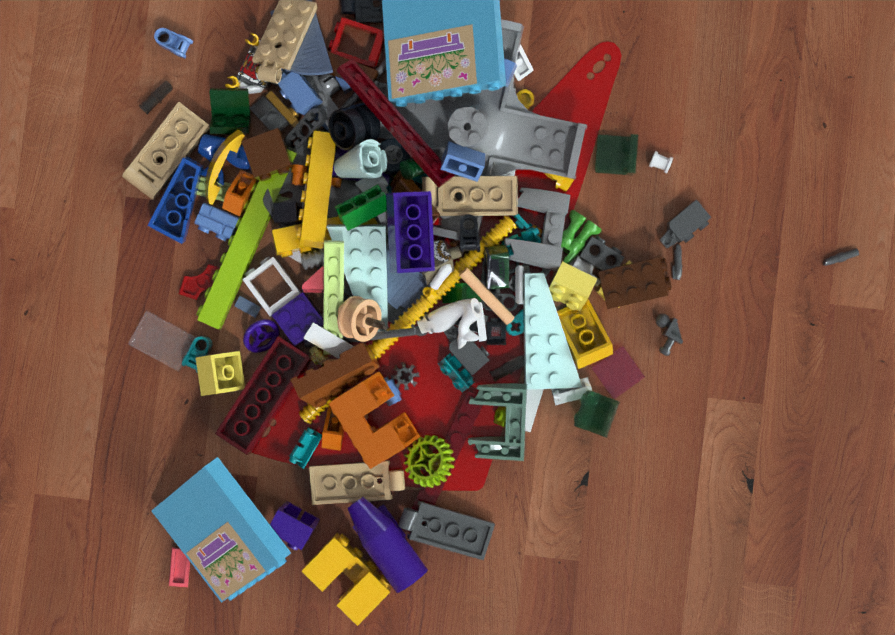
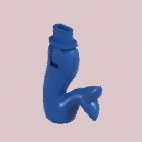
[198,134,251,185]

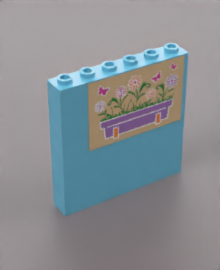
[382,0,506,107]
[152,457,291,603]

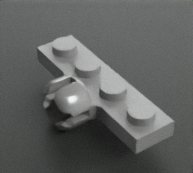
[301,74,340,128]

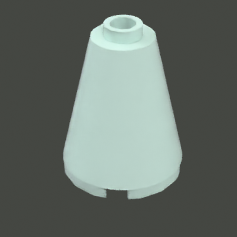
[334,139,387,179]

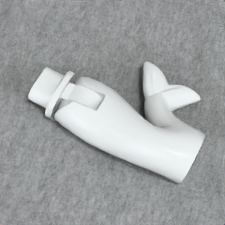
[417,298,482,349]

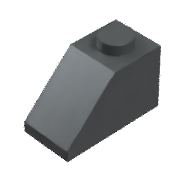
[250,96,290,132]

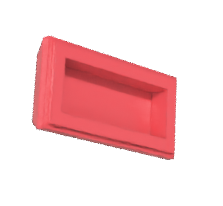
[169,547,190,587]

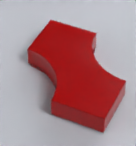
[178,264,220,300]

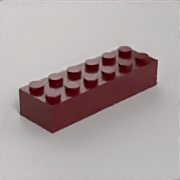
[215,336,313,455]

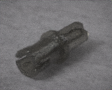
[139,81,173,115]
[489,355,524,382]

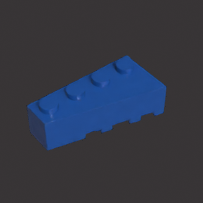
[147,156,204,244]

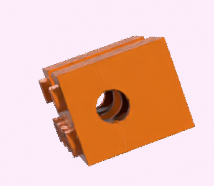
[328,372,420,469]

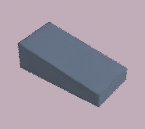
[234,296,262,318]

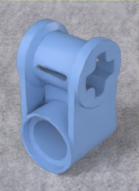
[154,28,194,59]

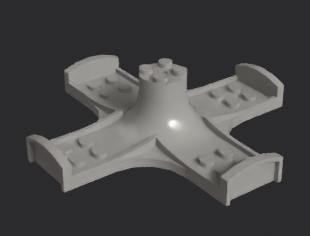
[374,19,587,240]

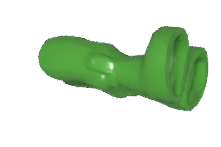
[561,210,602,264]

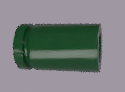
[400,158,425,180]

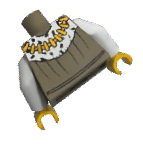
[421,240,462,301]

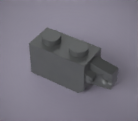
[659,200,711,249]
[444,325,490,375]

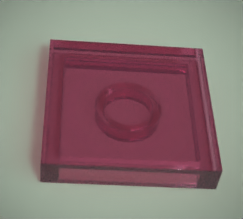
[591,346,645,399]

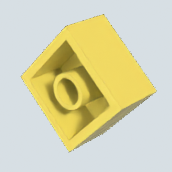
[549,261,597,311]
[196,351,245,396]

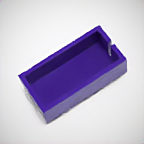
[270,501,320,550]

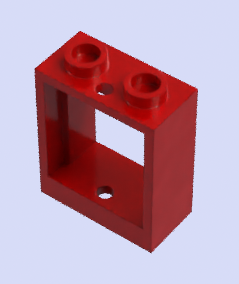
[328,17,385,70]

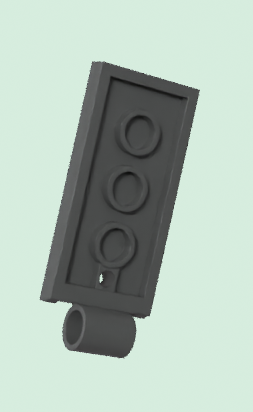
[398,501,495,560]

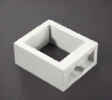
[243,257,301,317]

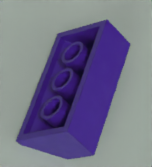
[386,191,435,273]

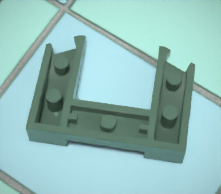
[468,383,528,461]

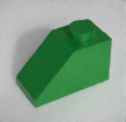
[443,283,481,303]

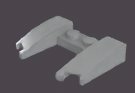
[504,188,570,271]

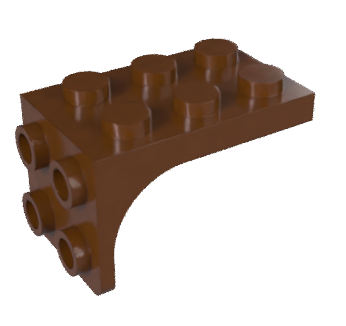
[599,255,672,309]

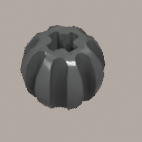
[391,361,420,390]

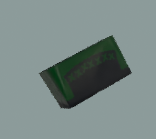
[484,245,509,289]

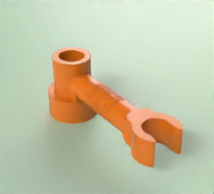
[291,164,342,188]

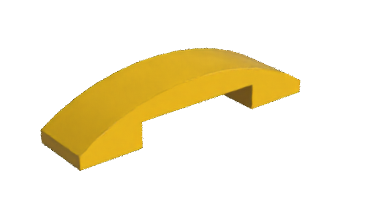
[205,130,245,205]

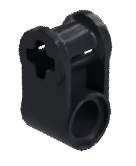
[460,214,480,253]

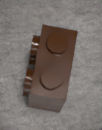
[241,128,293,181]

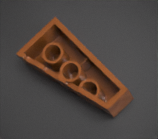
[290,342,380,408]

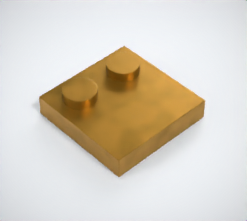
[266,91,301,128]

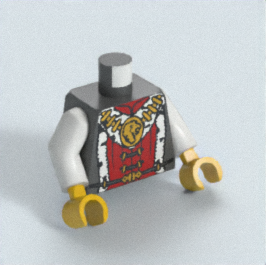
[225,33,280,94]

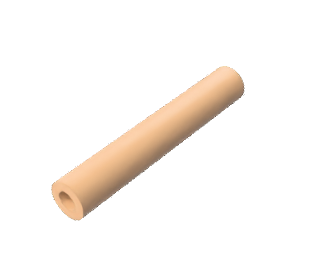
[459,267,515,325]

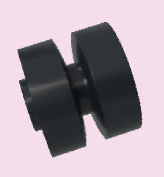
[328,103,381,150]

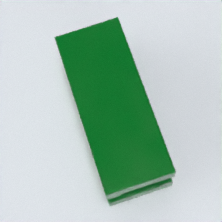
[335,184,387,231]

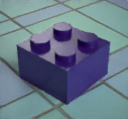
[272,292,324,346]

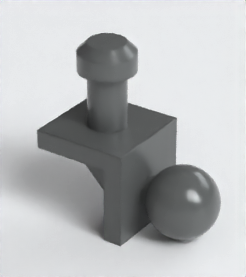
[655,314,683,356]

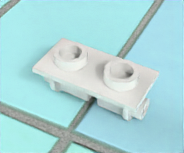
[551,377,593,405]

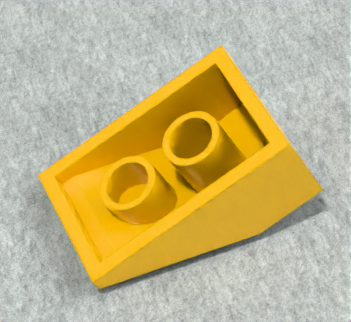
[557,299,613,369]

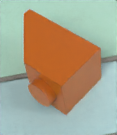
[222,170,258,216]
[322,405,344,451]

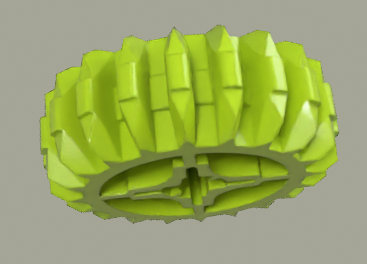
[404,435,455,488]

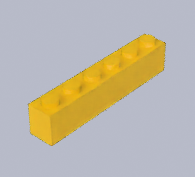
[296,131,336,249]
[271,216,378,257]

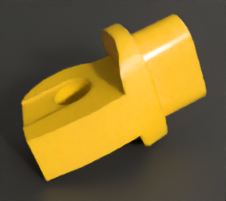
[545,173,574,192]

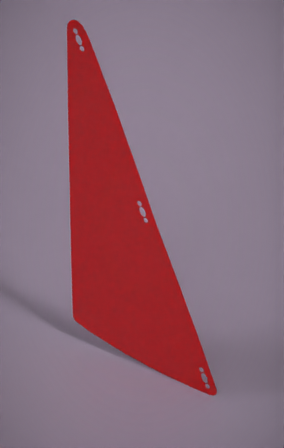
[252,41,622,491]

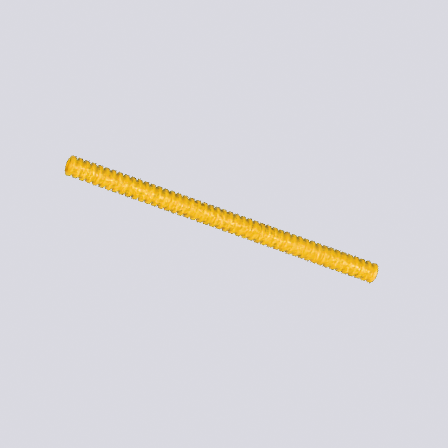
[299,215,517,424]

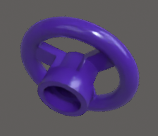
[243,319,279,353]

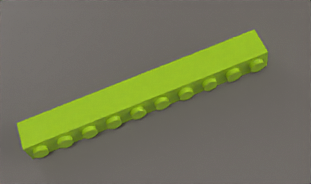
[196,149,297,330]

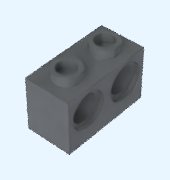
[579,236,625,271]

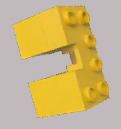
[302,533,392,626]

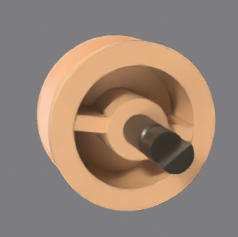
[337,296,388,342]

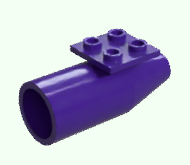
[347,497,428,593]

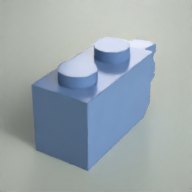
[278,69,323,116]

